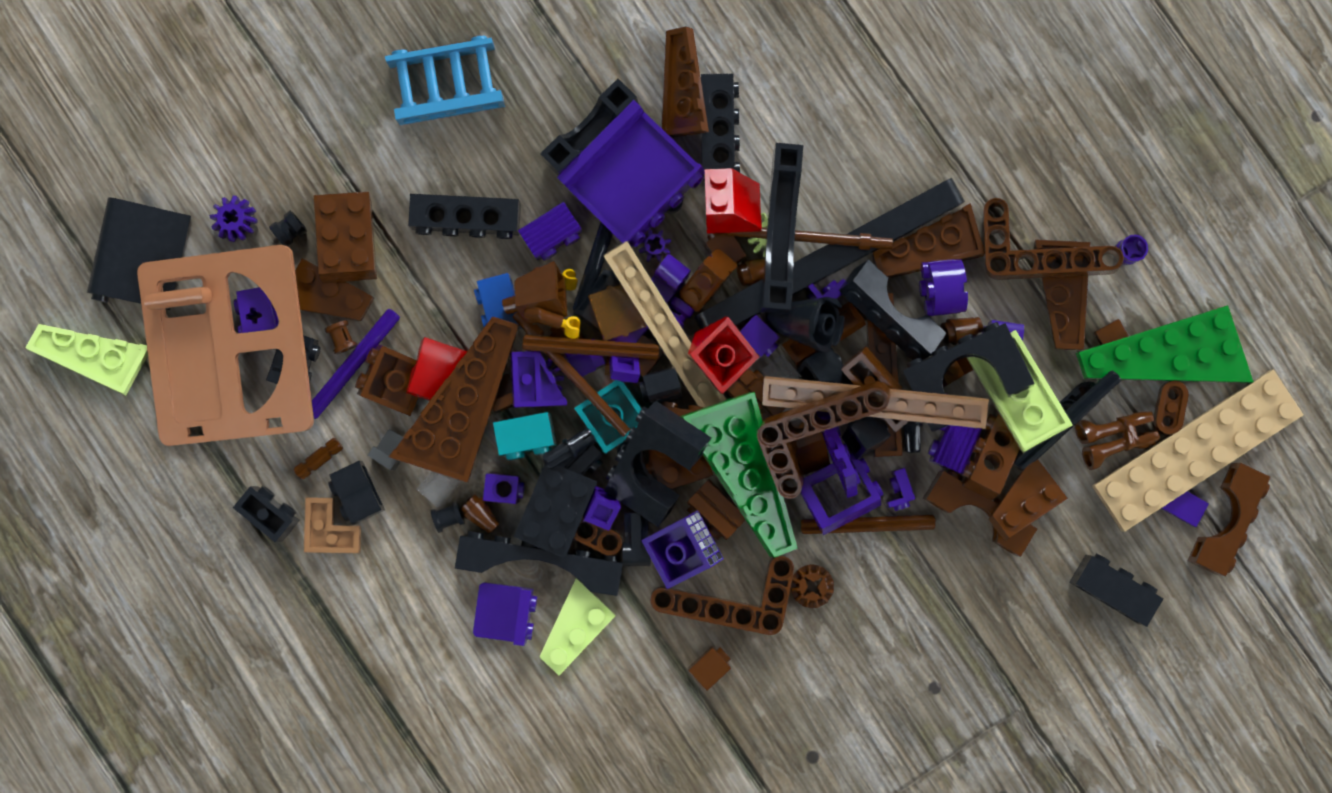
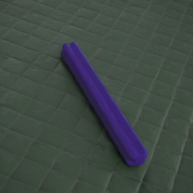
[312,309,400,419]

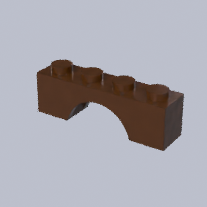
[1187,463,1270,576]
[922,469,1037,557]

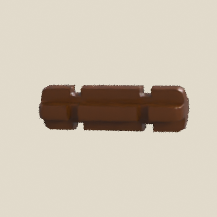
[293,438,343,480]

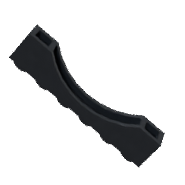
[760,143,804,315]
[454,531,623,596]

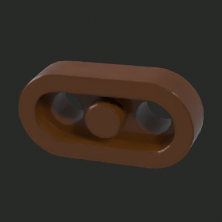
[1153,381,1189,435]

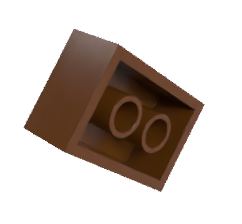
[314,192,377,283]

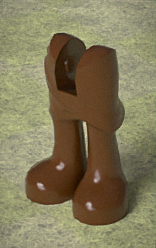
[1074,411,1160,470]

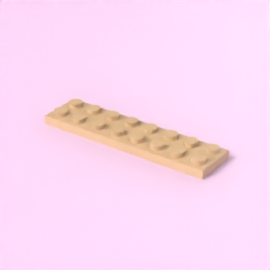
[1092,369,1304,532]

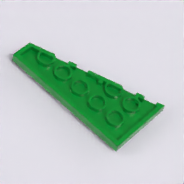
[1076,305,1254,383]
[680,392,798,558]

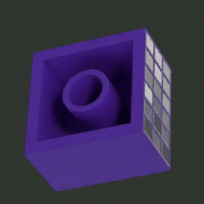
[641,510,724,589]

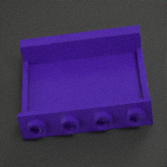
[557,100,705,247]

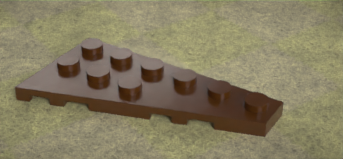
[389,316,520,483]

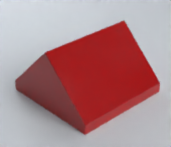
[688,317,759,394]

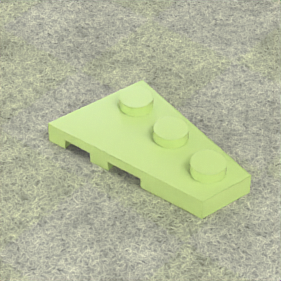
[539,578,616,675]

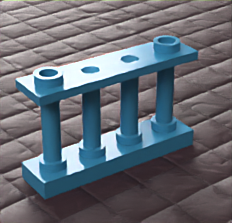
[385,36,505,125]

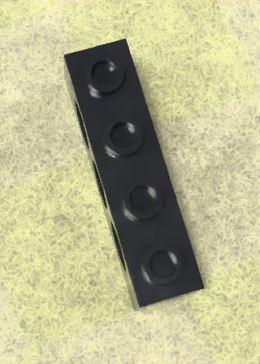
[701,73,740,186]
[408,194,521,239]

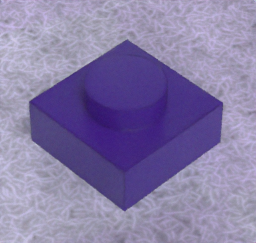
[609,356,640,383]

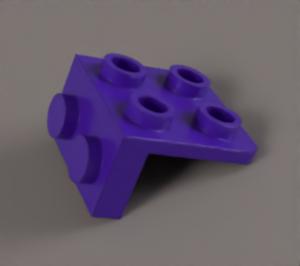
[473,582,537,646]

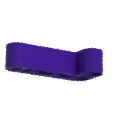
[604,254,691,343]

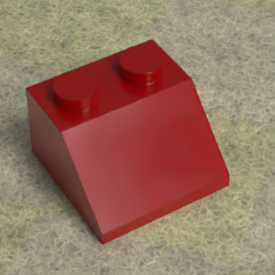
[705,168,762,234]

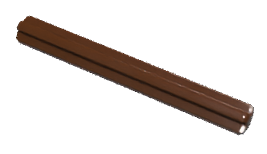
[522,335,659,360]
[800,515,936,534]

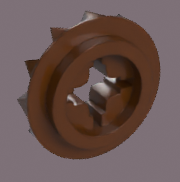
[791,564,834,608]

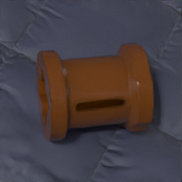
[324,320,357,354]

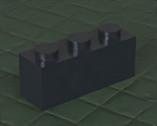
[1069,553,1164,627]

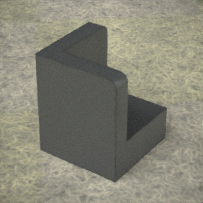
[367,429,404,470]

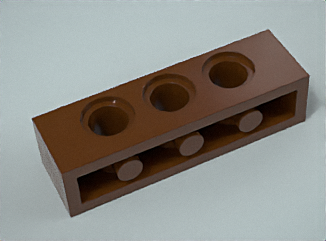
[962,403,1020,500]

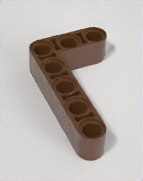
[983,198,1124,280]
[757,381,890,499]
[651,555,794,635]

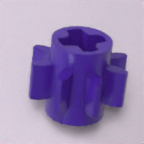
[639,229,671,263]

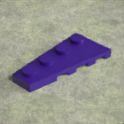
[816,411,861,498]

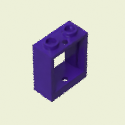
[796,453,883,536]

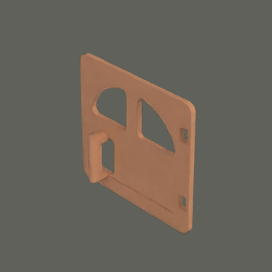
[137,245,314,446]

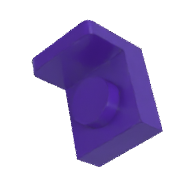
[806,279,845,299]
[885,468,915,511]

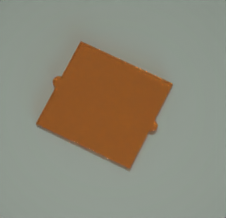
[588,285,646,341]

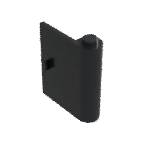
[87,197,191,310]

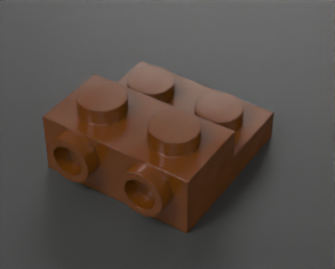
[355,344,419,417]

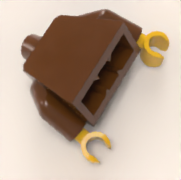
[502,261,581,339]

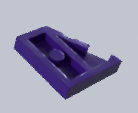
[511,351,567,408]

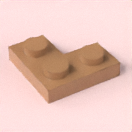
[304,497,361,553]

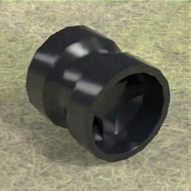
[269,210,307,246]

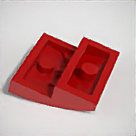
[406,337,467,401]

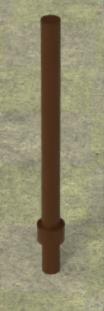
[728,227,893,250]
[512,312,631,437]

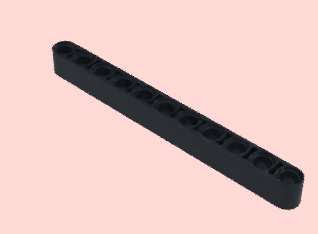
[694,178,965,329]

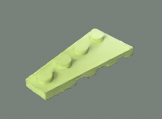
[25,324,148,396]

